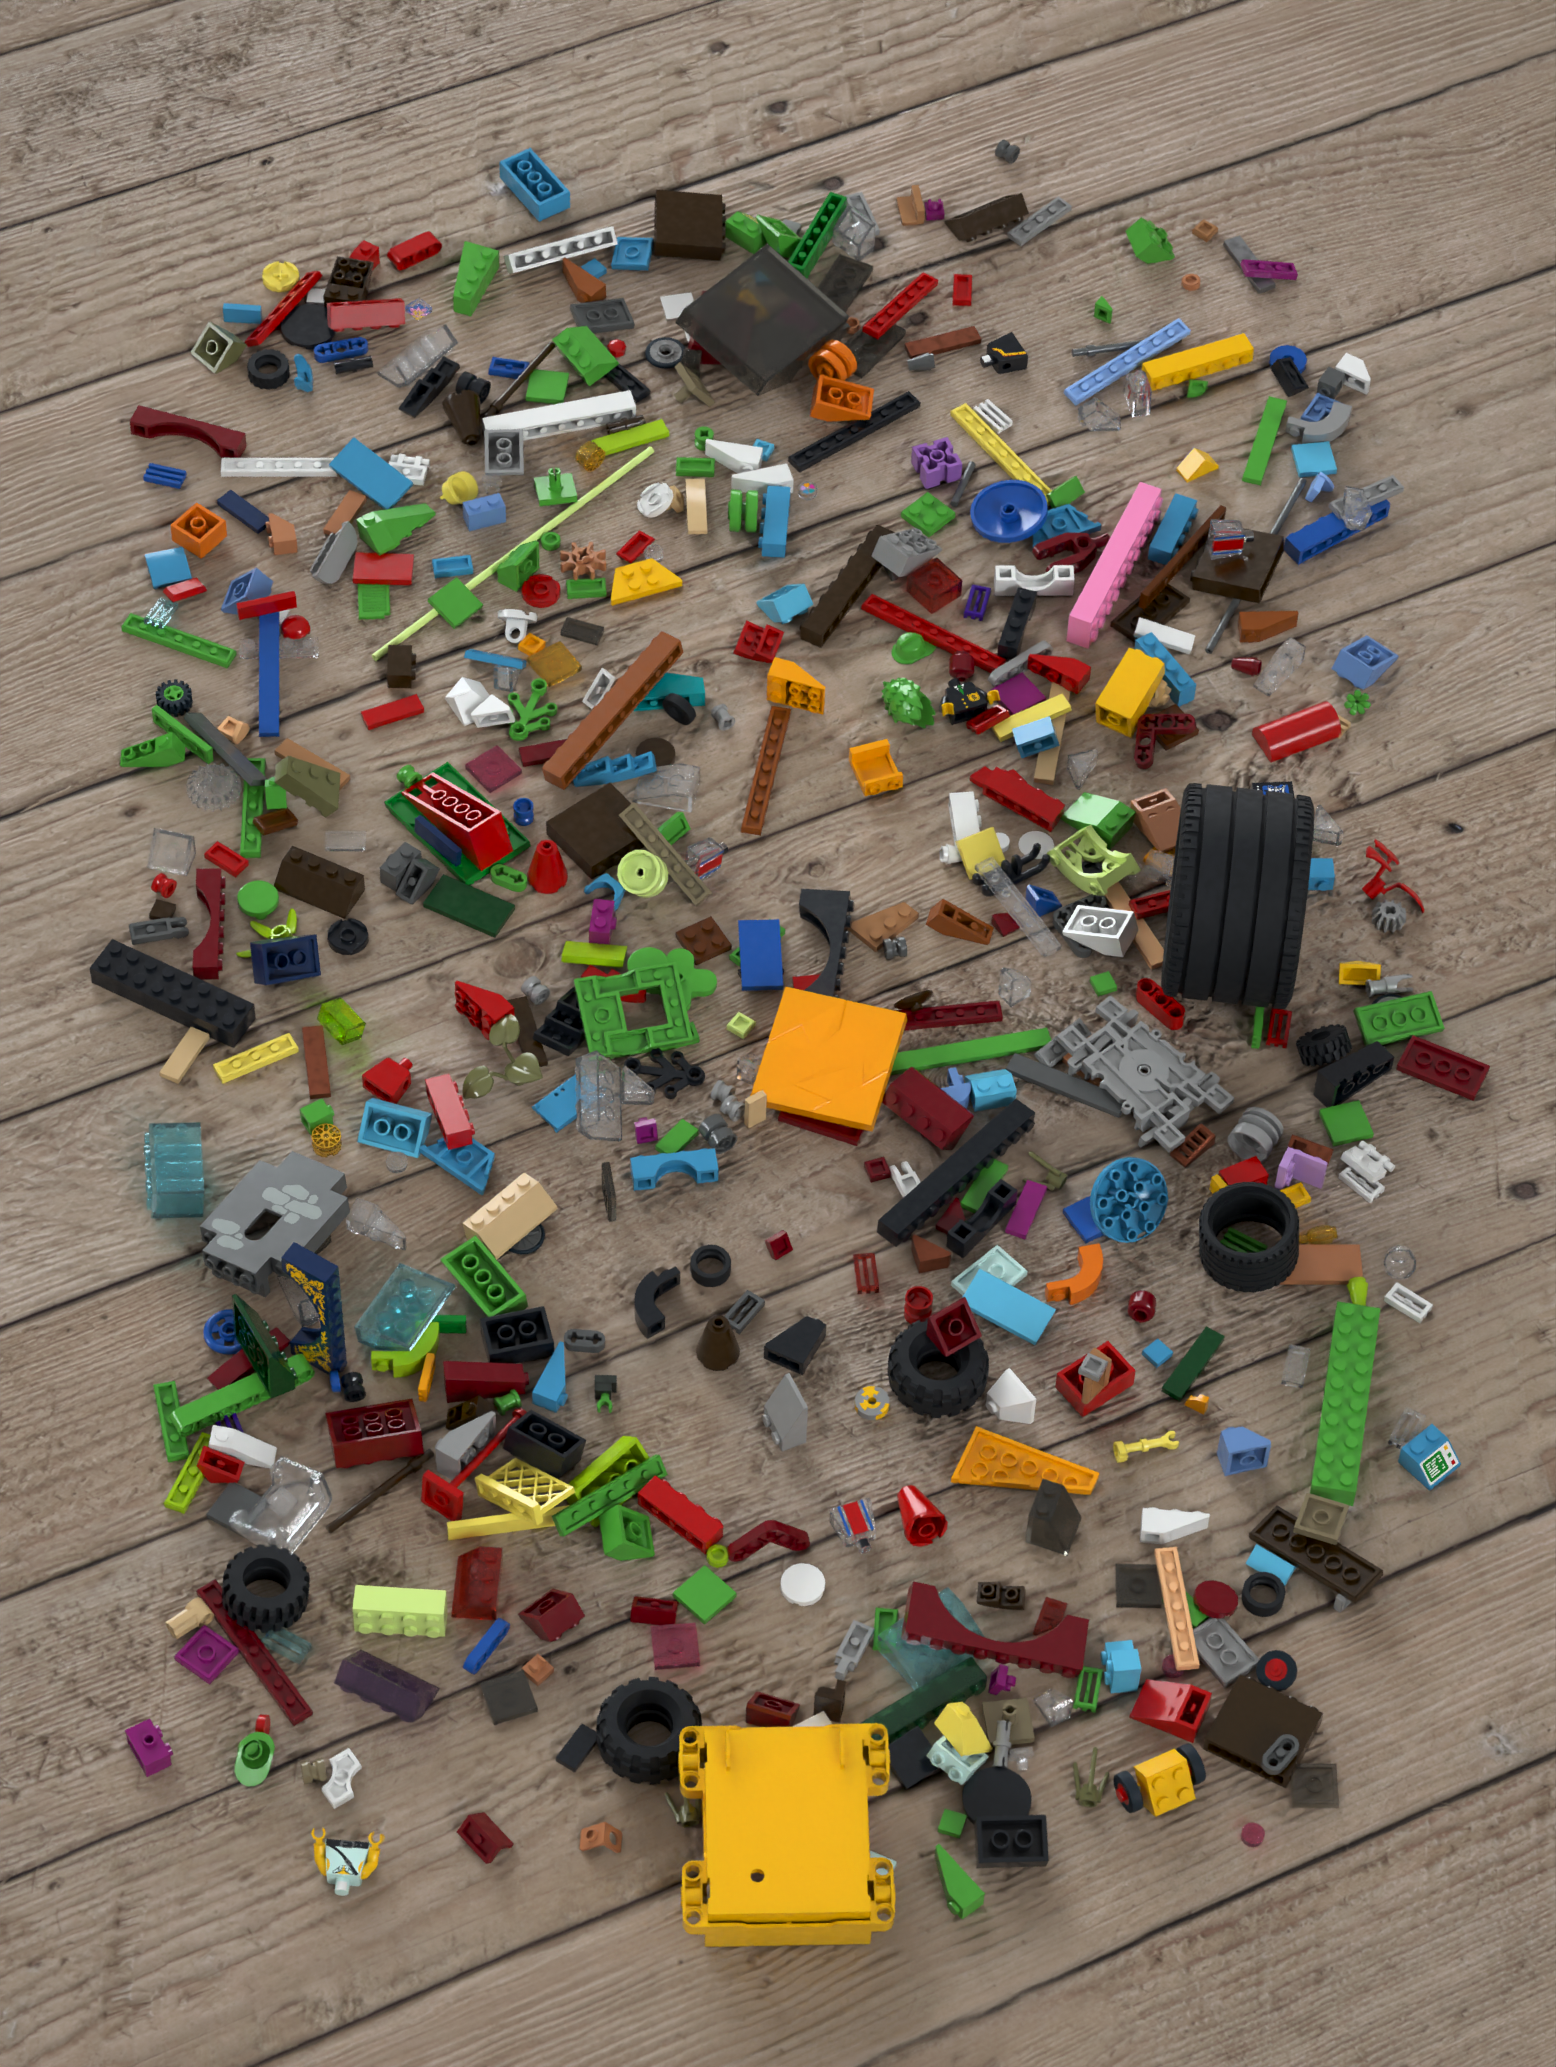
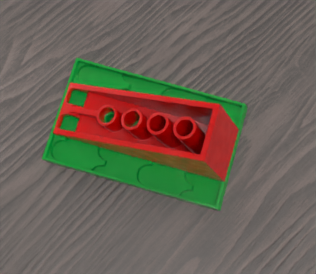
[384,762,531,885]

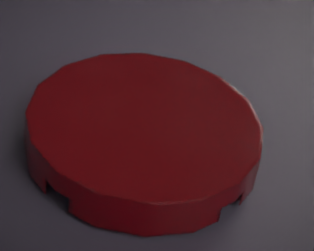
[1193,1580,1238,1619]

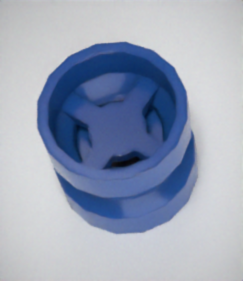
[513,798,534,826]

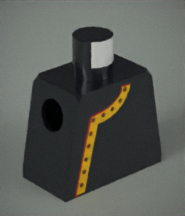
[980,332,1028,374]

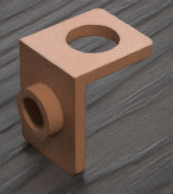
[580,1822,622,1853]

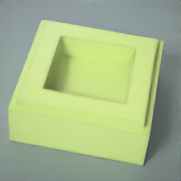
[727,1012,756,1039]

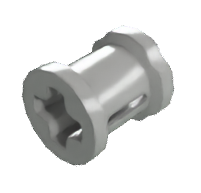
[711,704,735,731]

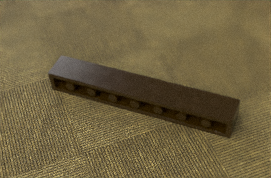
[799,525,896,648]

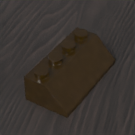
[944,193,1029,242]
[274,846,365,919]

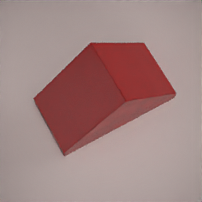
[196,1446,245,1483]

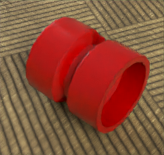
[904,1286,933,1324]

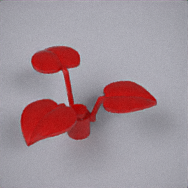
[1362,839,1424,914]

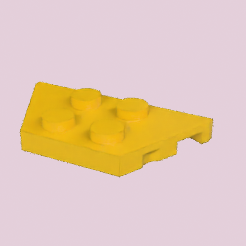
[611,558,682,606]

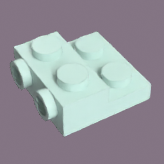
[926,1736,989,1785]

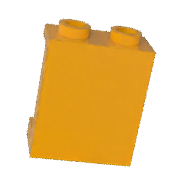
[849,739,903,796]

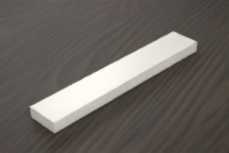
[221,458,337,477]

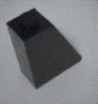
[764,1316,826,1375]

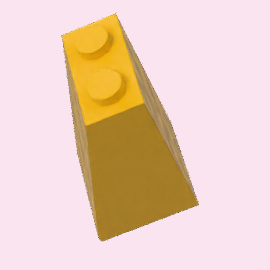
[1095,647,1165,738]

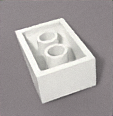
[1062,905,1138,957]

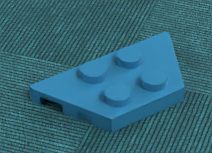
[1033,504,1101,547]
[419,1138,495,1195]

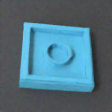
[1291,441,1337,478]

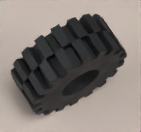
[1296,1024,1352,1067]

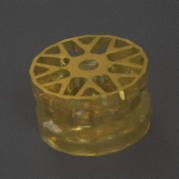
[575,441,605,472]
[311,1124,342,1158]

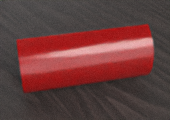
[1252,701,1341,763]

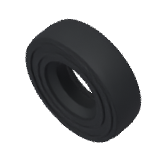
[662,693,696,725]

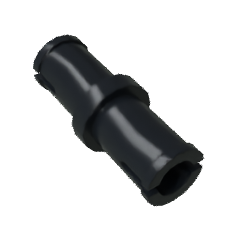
[334,355,373,375]

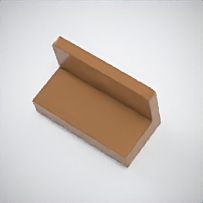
[896,185,925,226]

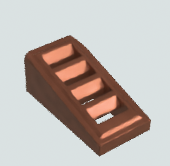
[1170,1124,1216,1168]

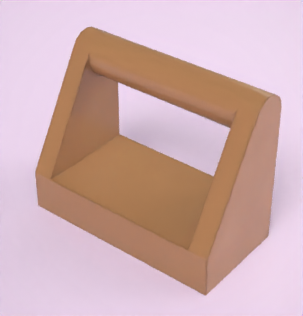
[1081,1347,1112,1404]

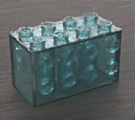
[144,1122,205,1219]

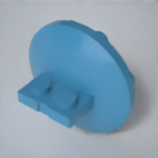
[1090,1157,1168,1243]

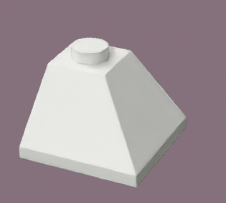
[986,1368,1036,1424]

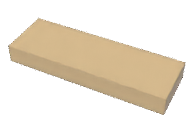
[159,1027,210,1084]

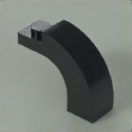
[634,1266,680,1339]

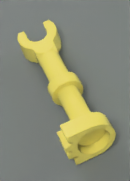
[1113,1431,1179,1463]

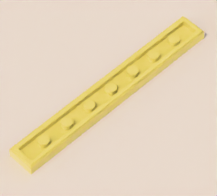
[950,403,1052,506]

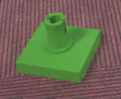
[534,467,578,506]

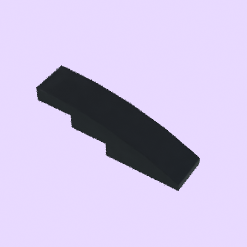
[399,356,460,418]

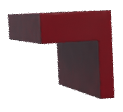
[457,1812,514,1864]

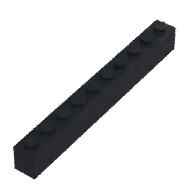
[877,1099,1035,1247]

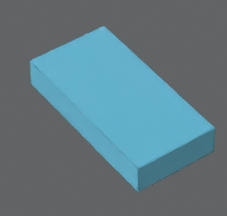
[1245,1544,1296,1586]

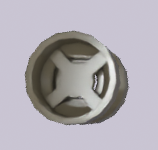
[300,1758,327,1785]

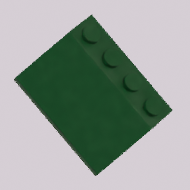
[232,1294,297,1399]

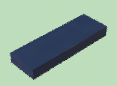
[217,490,269,534]
[414,815,462,867]

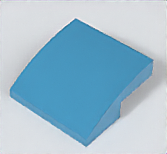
[144,547,192,589]

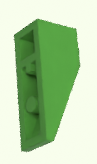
[934,1844,985,1920]

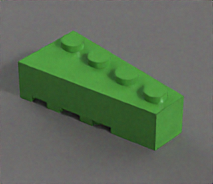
[453,241,500,317]

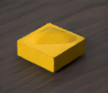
[1209,1174,1228,1194]

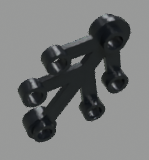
[624,1048,705,1099]

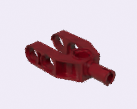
[1032,533,1110,574]

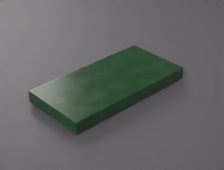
[423,874,515,938]

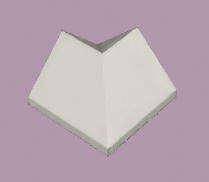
[445,677,490,726]

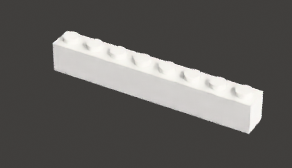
[482,390,636,441]

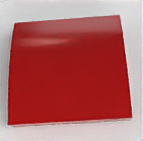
[733,620,784,663]

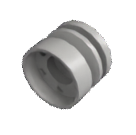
[1227,1107,1284,1163]

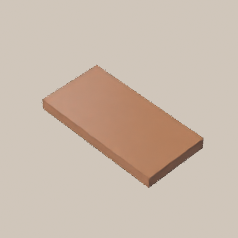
[1274,1244,1363,1285]

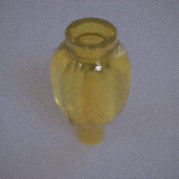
[1299,1224,1338,1244]

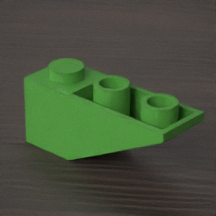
[120,732,186,767]

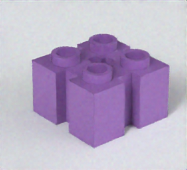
[911,437,962,489]

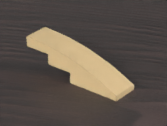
[685,479,707,534]

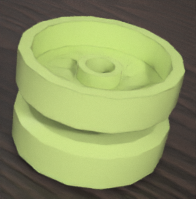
[617,850,668,898]

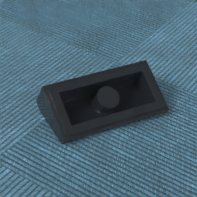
[1271,357,1309,397]

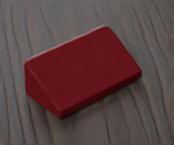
[630,1596,679,1627]

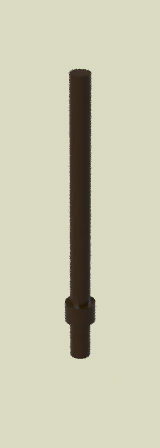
[482,342,556,418]
[326,1449,435,1533]

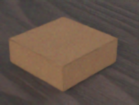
[1192,219,1218,242]

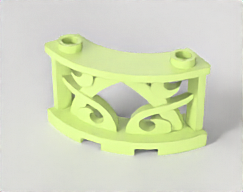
[1047,825,1141,896]

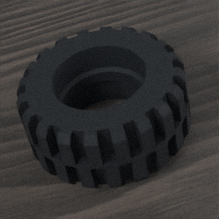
[222,1544,310,1633]

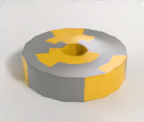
[855,1386,890,1420]

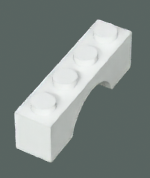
[994,565,1074,596]

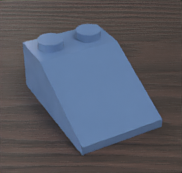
[1332,636,1399,690]

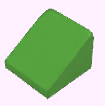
[1094,296,1113,324]

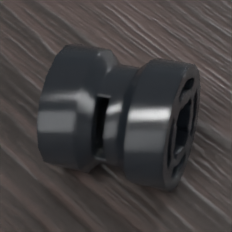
[341,1372,366,1402]

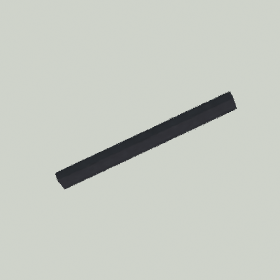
[788,391,921,473]

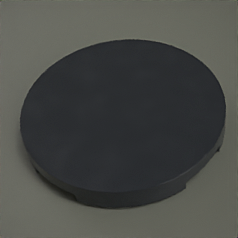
[281,304,336,350]
[962,1767,1032,1825]

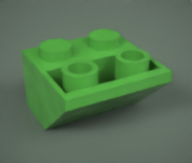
[1125,217,1175,264]

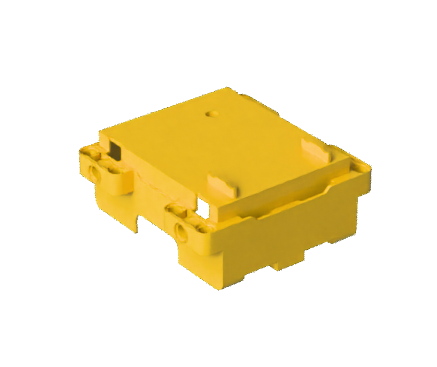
[678,1723,895,1947]

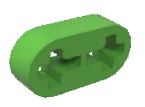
[491,864,527,892]

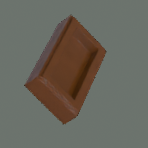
[252,807,298,836]

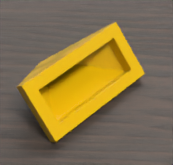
[1338,961,1381,985]

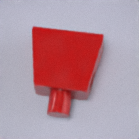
[362,1058,413,1104]

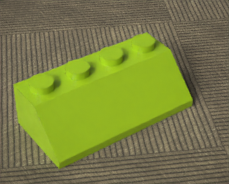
[561,1436,650,1527]

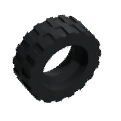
[247,349,290,390]

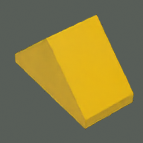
[1176,448,1219,483]

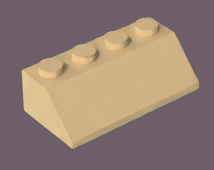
[463,1173,558,1260]

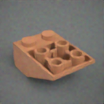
[1130,788,1181,853]

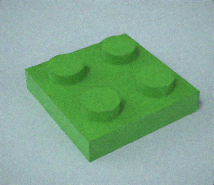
[901,492,956,538]

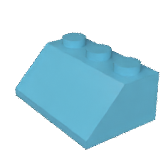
[357,1098,433,1158]

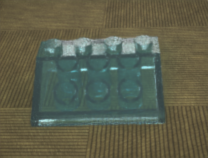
[354,1263,455,1351]
[877,1587,984,1696]

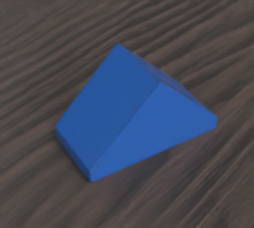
[1025,884,1062,919]

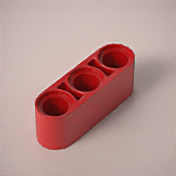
[387,231,442,271]
[1136,978,1185,1030]

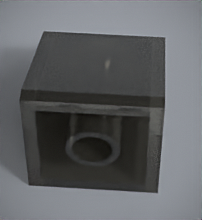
[1025,1479,1082,1556]

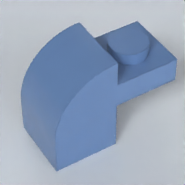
[941,1067,971,1108]

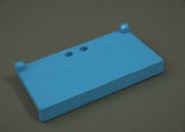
[532,1070,604,1133]

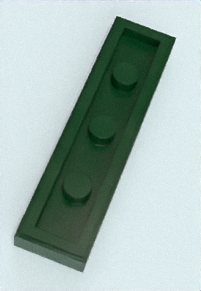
[1161,1326,1225,1402]

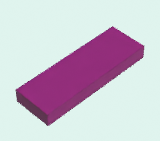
[1240,259,1298,280]
[1005,1180,1047,1239]

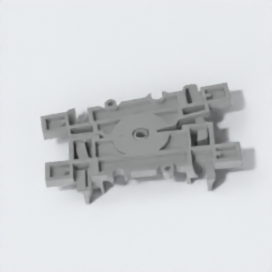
[1056,995,1234,1152]

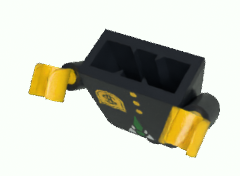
[939,678,1001,725]

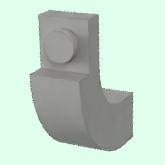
[1285,401,1352,444]

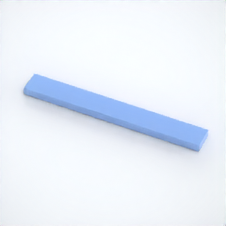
[1064,318,1191,406]

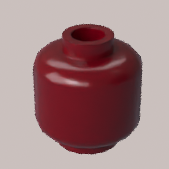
[949,651,975,682]
[1127,1290,1157,1322]

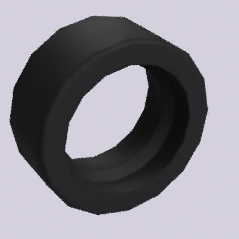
[690,1245,731,1287]
[1241,1572,1286,1617]

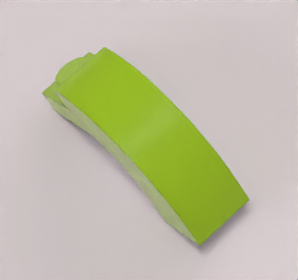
[371,1322,440,1378]

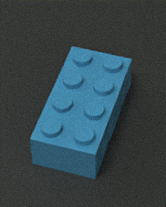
[499,148,570,222]

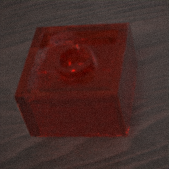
[906,557,963,614]

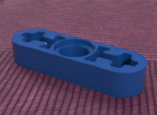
[314,337,368,363]
[463,1618,510,1675]

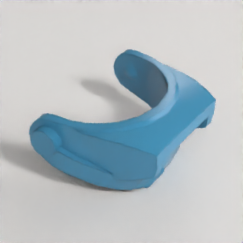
[294,354,313,392]
[584,873,625,911]

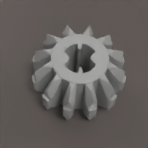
[1371,899,1407,933]

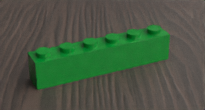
[786,192,847,285]

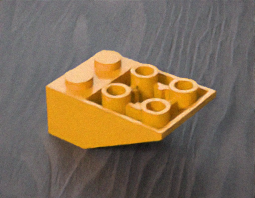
[767,657,825,715]

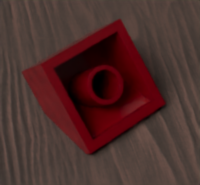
[518,1588,585,1642]

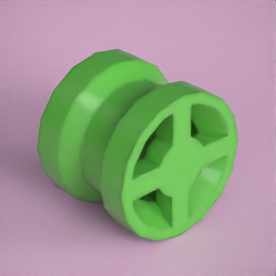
[694,426,714,451]
[397,764,422,788]

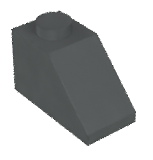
[396,859,440,904]

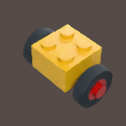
[1113,1743,1206,1817]

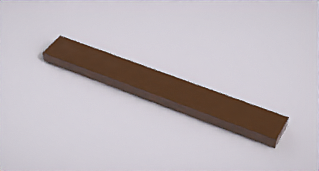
[1138,505,1227,609]

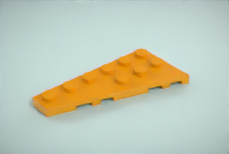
[951,1426,1100,1495]

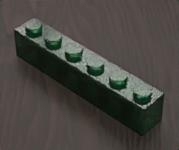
[859,1657,987,1745]

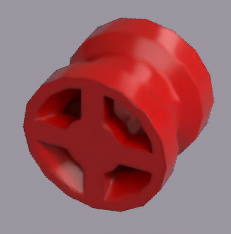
[151,873,177,898]

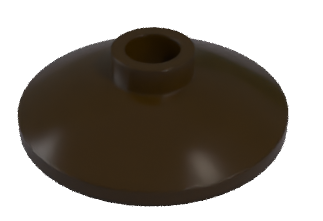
[894,990,933,1012]

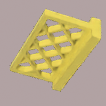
[475,1458,575,1526]

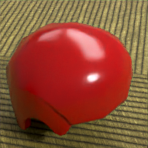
[281,615,311,639]

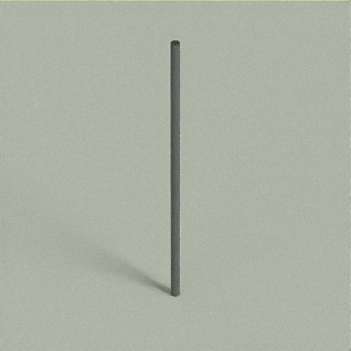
[1205,478,1307,654]

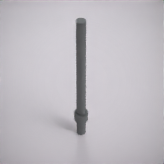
[1072,340,1182,357]

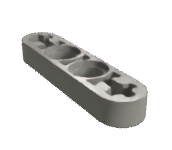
[988,641,1053,687]

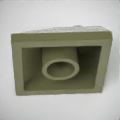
[191,321,246,374]

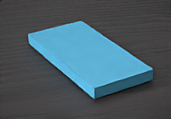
[962,1269,1056,1345]

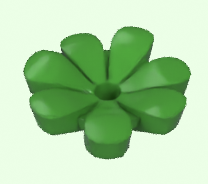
[1344,690,1371,715]

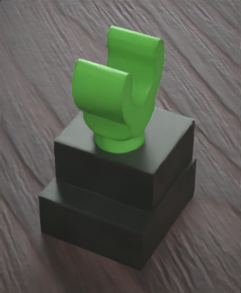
[594,1375,617,1413]

